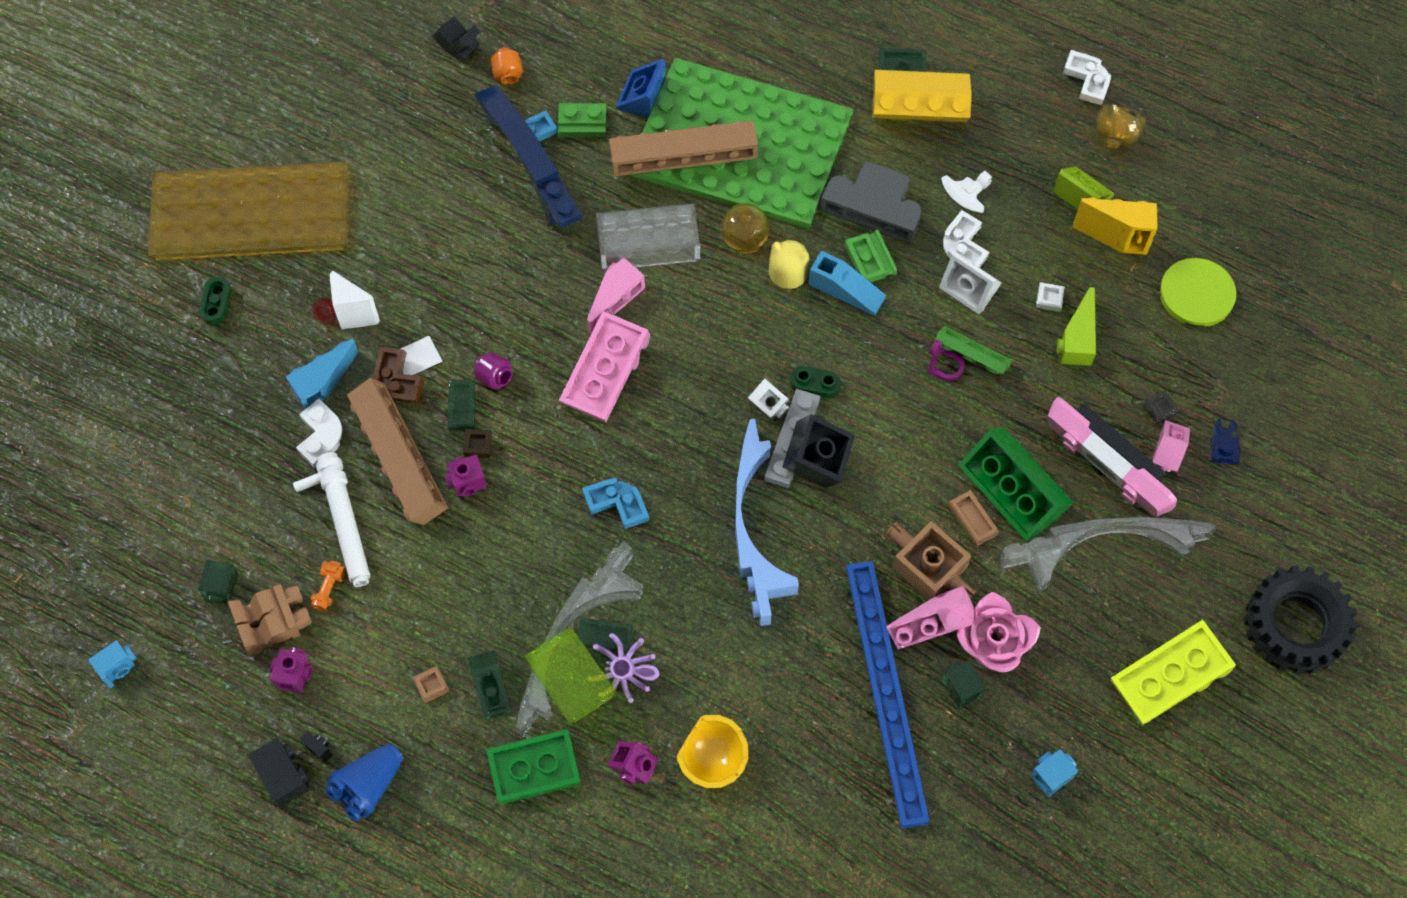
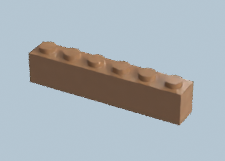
[609,121,758,177]
[347,377,448,525]

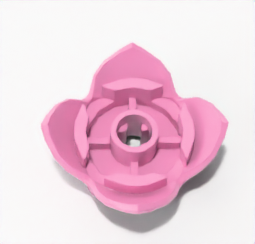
[957,592,1041,672]

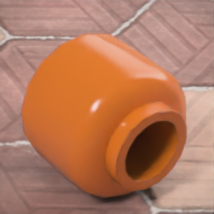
[490,48,523,85]

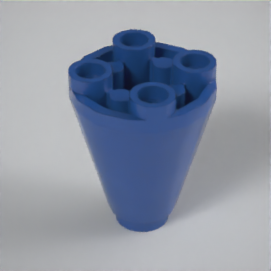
[325,744,403,821]

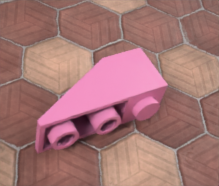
[886,586,974,649]

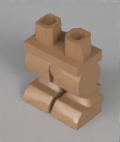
[228,584,312,656]

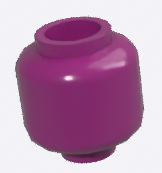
[474,352,513,389]

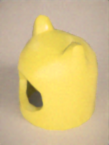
[769,240,810,289]

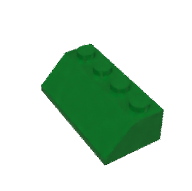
[958,427,1074,541]

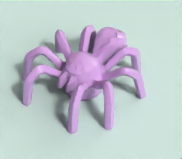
[587,633,660,703]

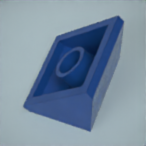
[616,59,666,118]

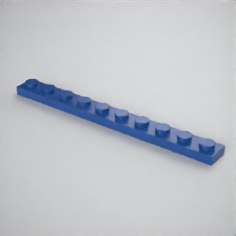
[846,561,930,829]

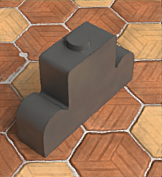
[820,161,922,244]

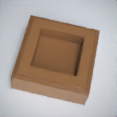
[412,666,450,703]

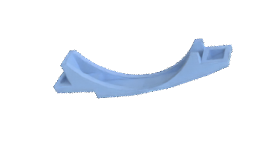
[735,419,799,626]

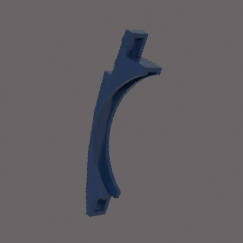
[475,84,582,229]

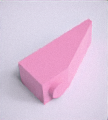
[587,257,645,334]

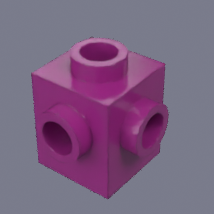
[444,454,487,497]
[270,648,313,694]
[607,741,658,785]

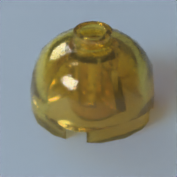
[1096,105,1146,149]
[721,203,769,253]

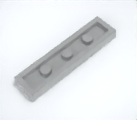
[764,389,821,489]

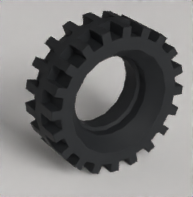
[1244,565,1358,675]

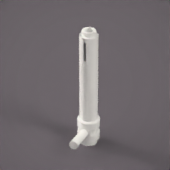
[293,452,370,587]

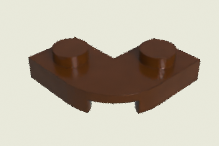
[374,347,425,403]

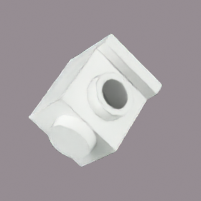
[748,379,789,420]

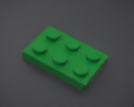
[486,729,581,805]

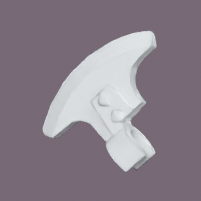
[942,171,992,213]

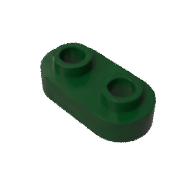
[199,277,231,325]
[790,366,841,398]

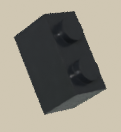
[248,737,309,808]

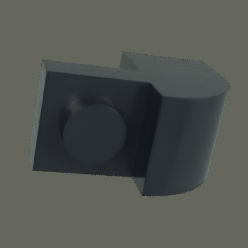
[432,16,481,60]

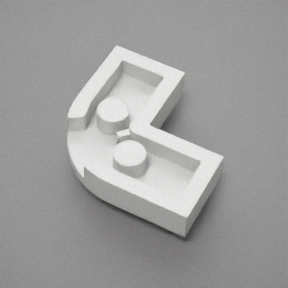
[1063,50,1111,105]
[943,210,989,268]
[296,399,342,468]

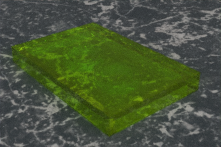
[524,627,617,725]

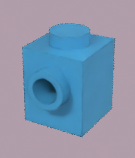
[1030,749,1078,797]

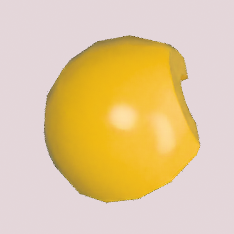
[677,715,749,788]

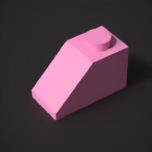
[1152,420,1190,472]

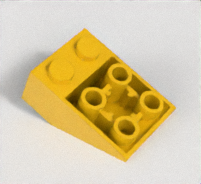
[1073,197,1157,255]

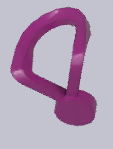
[928,339,965,381]

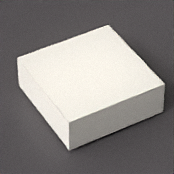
[1036,282,1065,312]

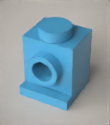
[88,640,137,688]

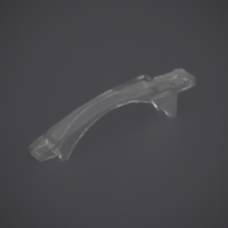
[1000,517,1216,591]
[516,542,643,738]

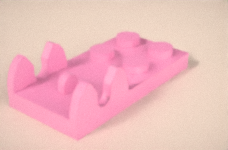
[559,311,650,422]

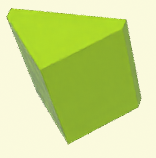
[1053,167,1115,209]

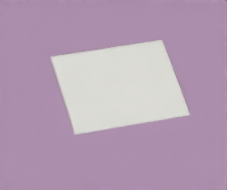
[401,336,443,375]

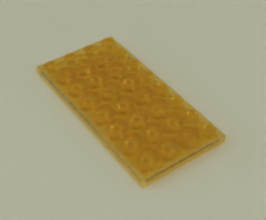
[148,161,349,261]

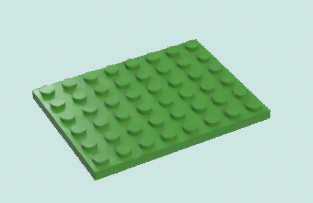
[629,58,854,229]

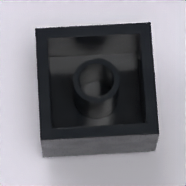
[782,414,855,488]

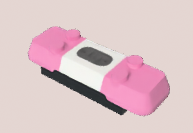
[1047,397,1177,518]

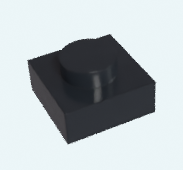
[299,732,332,764]

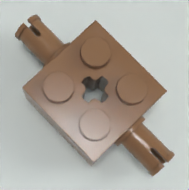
[886,521,977,600]

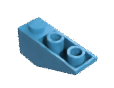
[808,251,886,316]
[286,338,359,409]

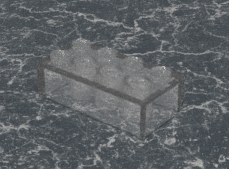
[596,203,700,271]

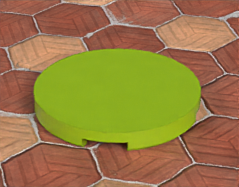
[1160,258,1236,327]

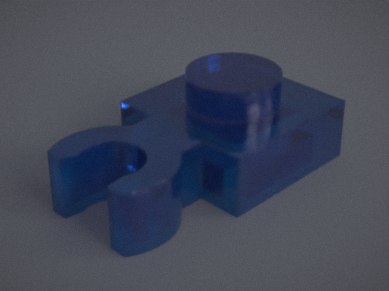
[1211,419,1240,465]

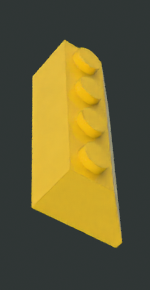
[872,70,972,122]

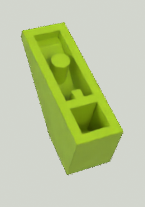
[1057,287,1096,366]

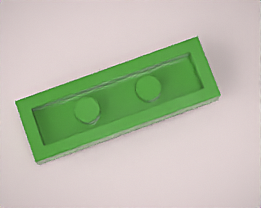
[935,326,1012,374]

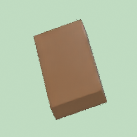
[948,490,999,547]

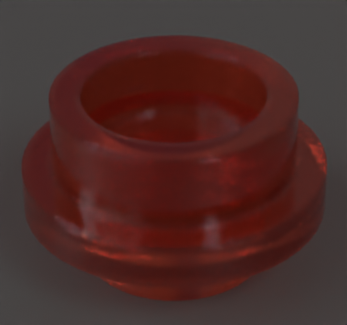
[313,298,337,323]

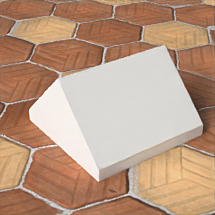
[939,252,1002,315]
[330,271,380,330]

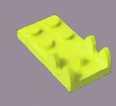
[1111,620,1236,726]

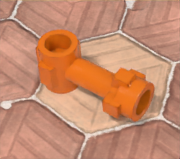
[310,560,346,611]

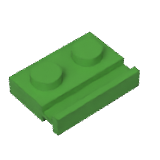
[558,103,607,138]
[845,230,897,282]

